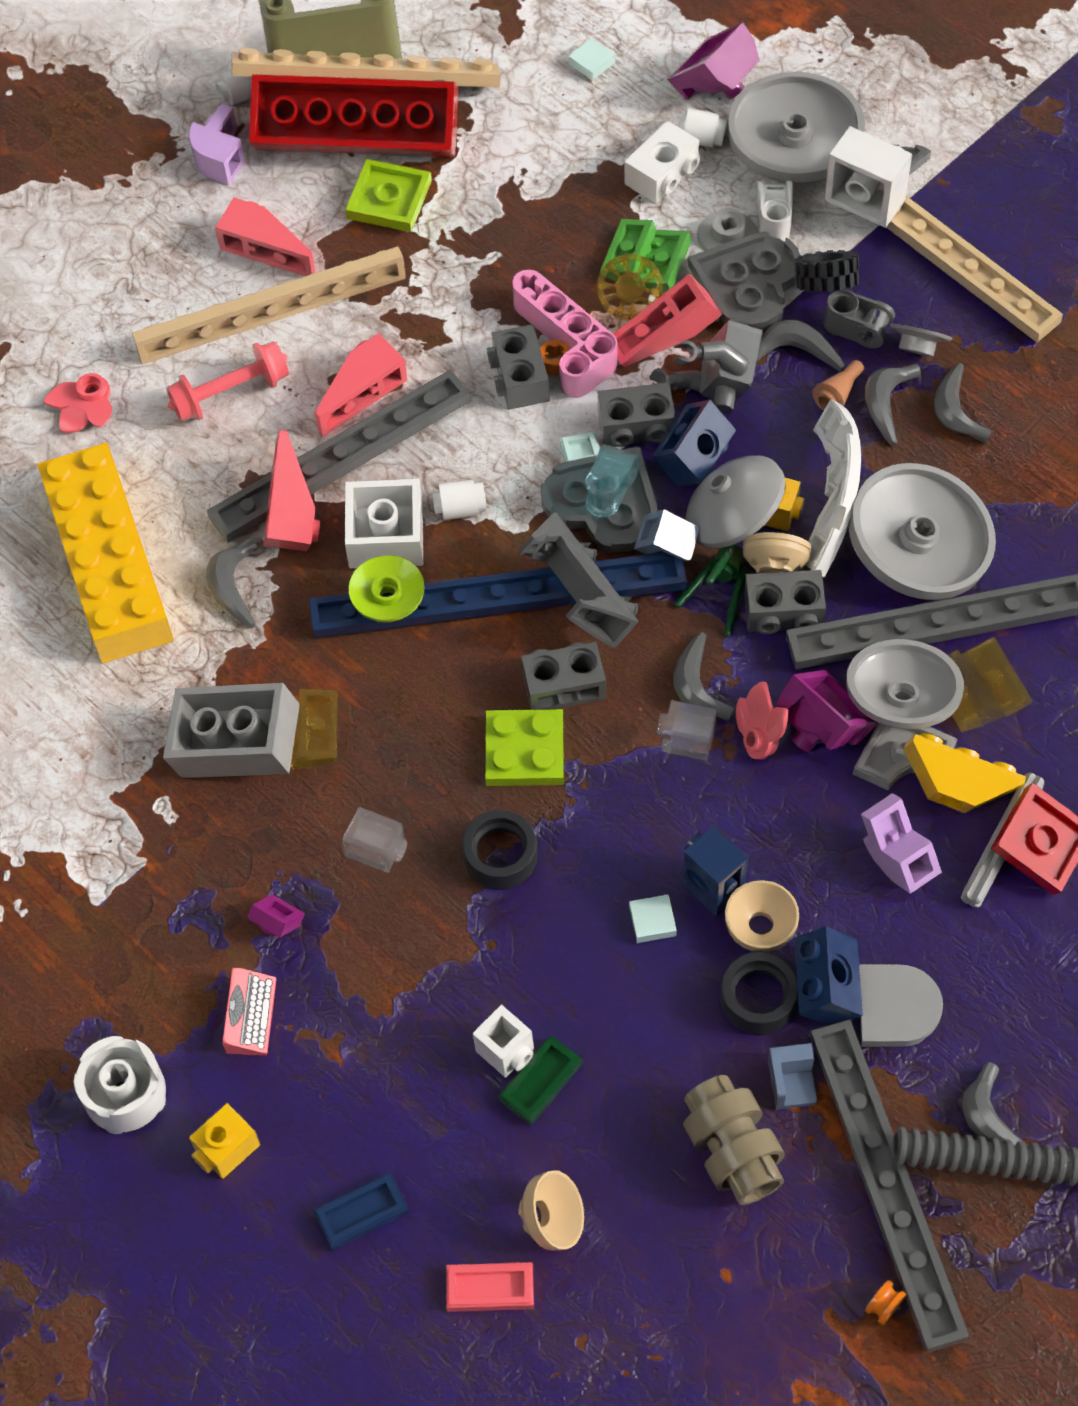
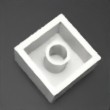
[825,126,912,228]
[345,479,423,568]

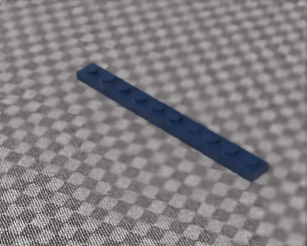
[309,552,687,638]

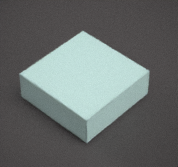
[569,38,615,81]
[560,431,601,462]
[629,894,677,943]

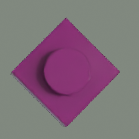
[247,894,305,937]

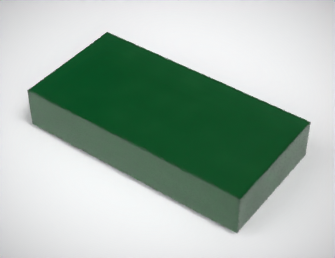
[498,1035,583,1126]

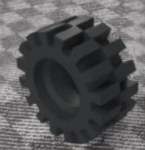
[795,250,860,292]

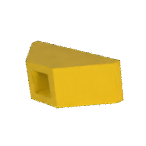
[903,733,1026,813]

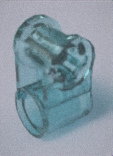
[586,444,640,517]

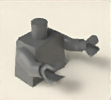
[649,320,762,414]

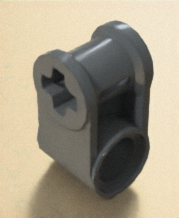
[823,290,895,348]

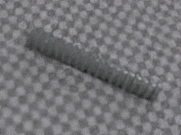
[892,1127,1078,1186]

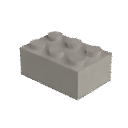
[163,683,300,778]

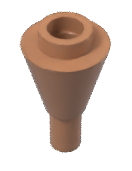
[813,360,864,410]

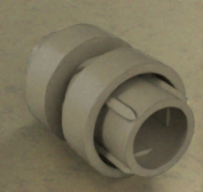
[683,1075,785,1205]

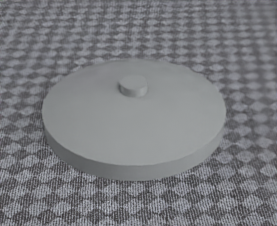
[728,72,865,183]
[848,463,996,600]

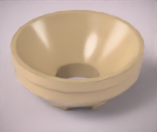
[743,532,811,574]
[725,880,799,952]
[519,1170,584,1251]

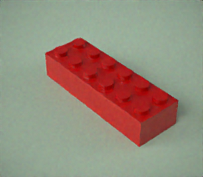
[249,74,459,157]

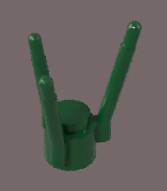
[674,544,748,637]

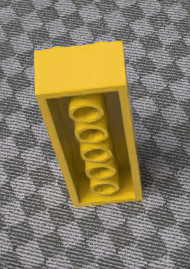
[37,442,174,664]

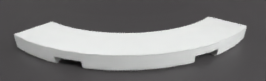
[805,399,861,577]

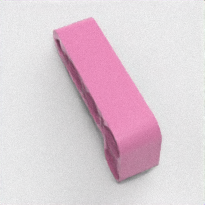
[512,270,618,398]

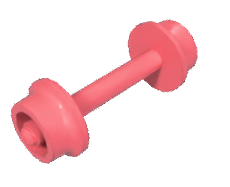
[166,341,289,422]

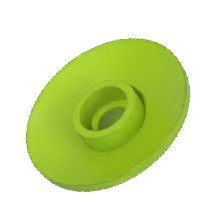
[349,555,425,622]

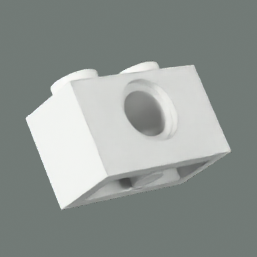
[624,121,700,204]

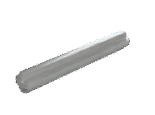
[961,772,1044,908]

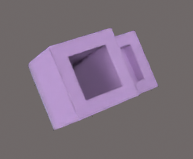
[189,103,245,185]
[861,793,942,894]

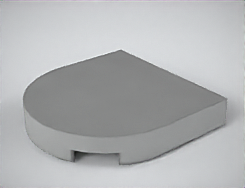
[859,964,943,1047]

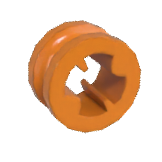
[540,339,570,376]
[865,1280,906,1325]

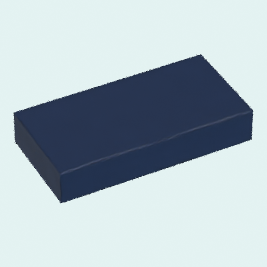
[313,1172,409,1251]

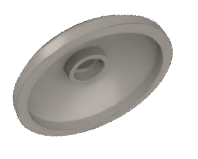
[685,456,785,548]
[846,639,964,729]

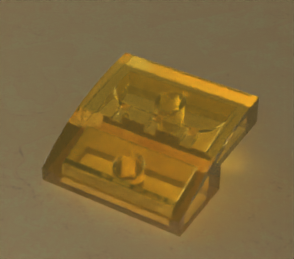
[948,637,1033,732]
[290,689,338,769]

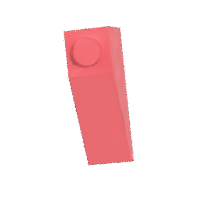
[215,197,315,276]
[613,274,723,367]
[315,333,407,437]
[263,430,320,552]

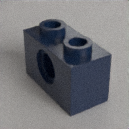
[652,400,736,487]
[683,826,748,917]
[794,926,863,1026]

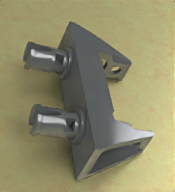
[518,512,639,648]

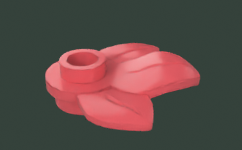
[44,373,112,433]
[735,681,788,760]

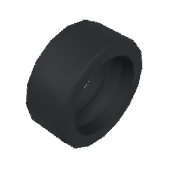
[462,810,538,889]
[720,952,798,1035]

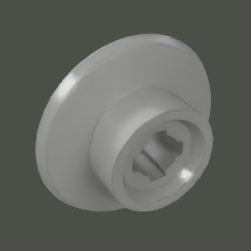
[697,208,759,251]
[890,324,953,357]

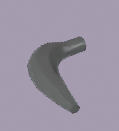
[756,320,845,372]
[934,363,992,444]
[865,364,921,446]
[206,537,257,629]
[673,632,734,722]
[962,1062,1028,1146]

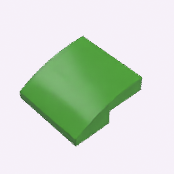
[600,219,692,292]

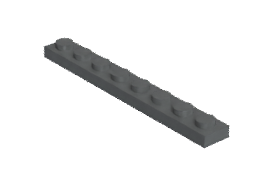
[207,370,471,543]
[786,574,1078,670]
[810,1020,969,1353]

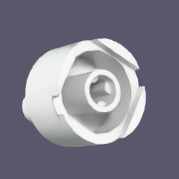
[74,1036,166,1134]

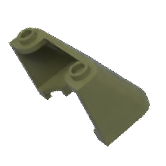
[259,0,402,59]

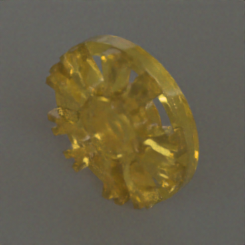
[597,254,663,321]

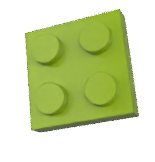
[345,159,432,232]
[485,709,564,786]

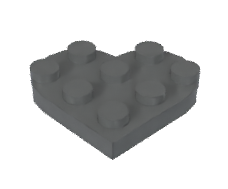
[688,232,800,331]
[541,447,657,553]

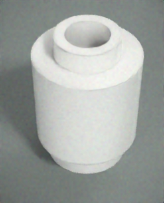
[215,69,252,106]
[677,108,728,148]
[432,479,487,520]

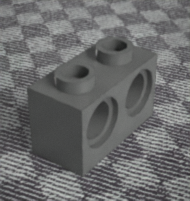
[487,324,550,410]
[597,382,676,447]
[744,570,826,634]
[521,642,606,710]

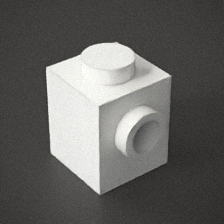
[472,1005,534,1078]

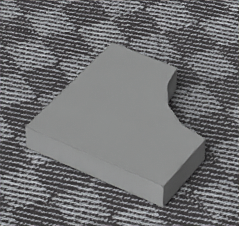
[853,723,957,790]

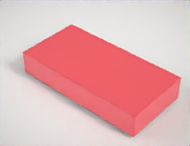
[446,1262,534,1312]

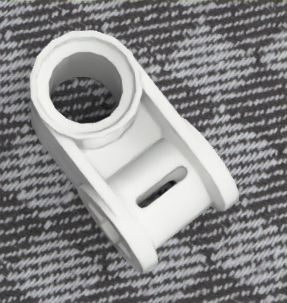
[756,181,793,241]

